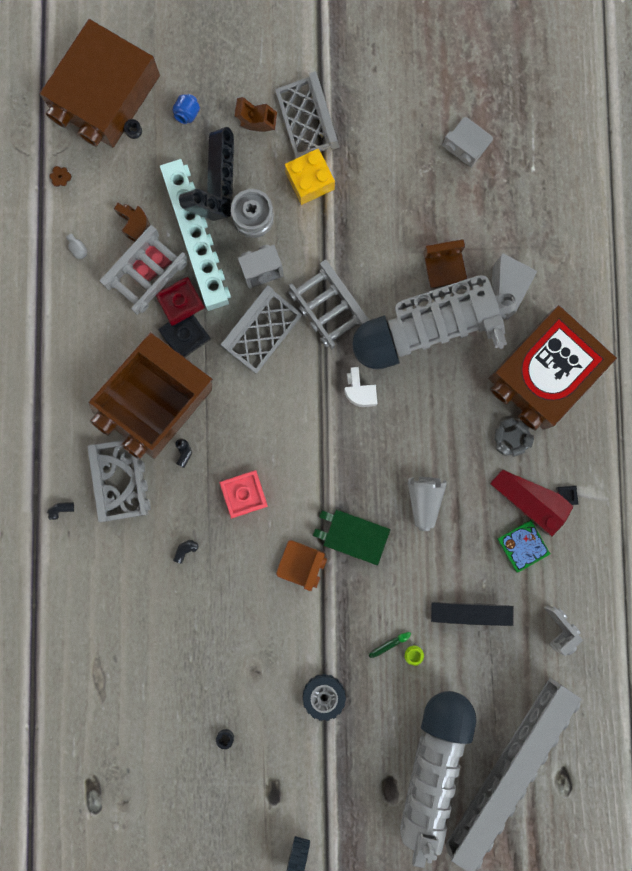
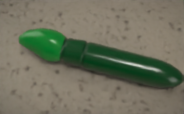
[369,632,411,658]

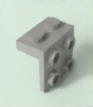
[442,117,493,168]
[544,605,583,656]

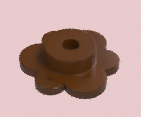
[49,166,72,187]

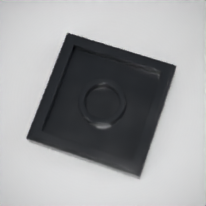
[158,314,211,358]

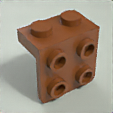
[276,540,327,591]

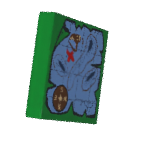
[497,520,550,573]

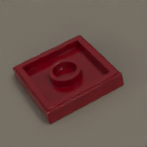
[155,276,205,326]

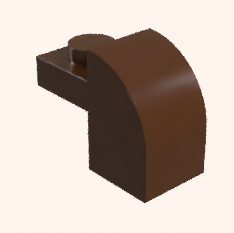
[234,97,277,132]
[114,203,150,242]

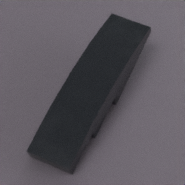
[431,602,514,626]

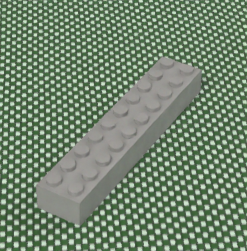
[445,678,582,871]

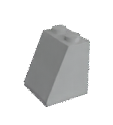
[492,253,537,320]

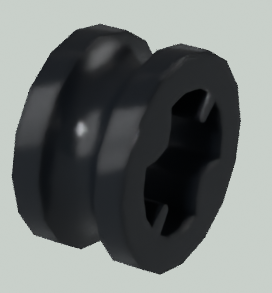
[124,119,142,139]
[216,729,234,750]

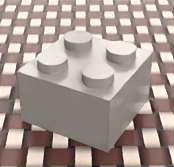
[238,245,284,289]

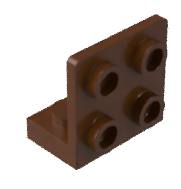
[423,239,467,288]

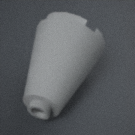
[408,477,447,531]

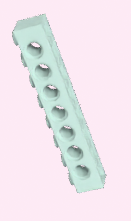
[160,159,231,311]

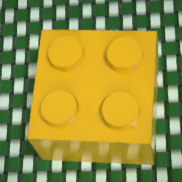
[285,148,335,205]

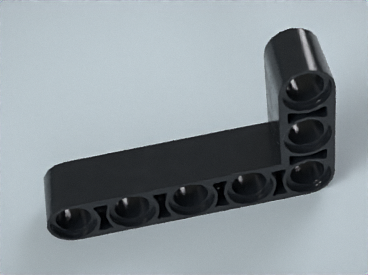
[179,127,234,221]

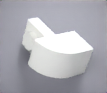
[344,367,377,407]

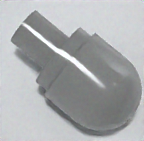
[66,234,87,259]

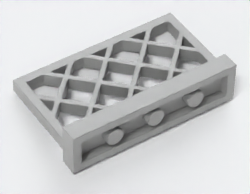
[275,71,340,158]
[220,285,303,374]

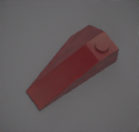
[490,470,574,537]

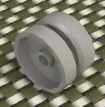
[231,189,274,238]

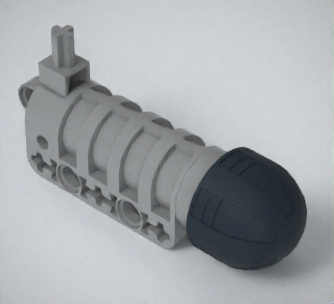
[352,275,516,369]
[400,691,476,868]

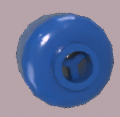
[172,94,200,124]

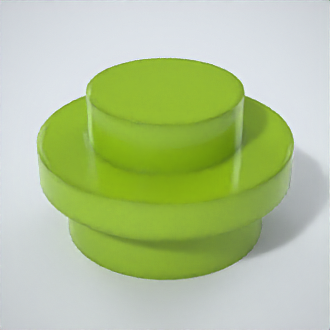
[404,645,424,666]

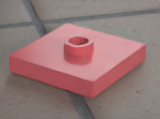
[219,470,268,519]

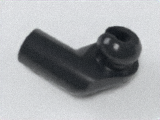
[175,439,192,468]
[47,502,74,520]
[173,540,199,564]

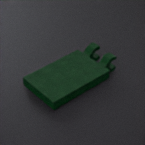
[313,509,391,566]

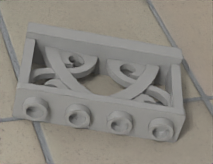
[88,440,151,522]

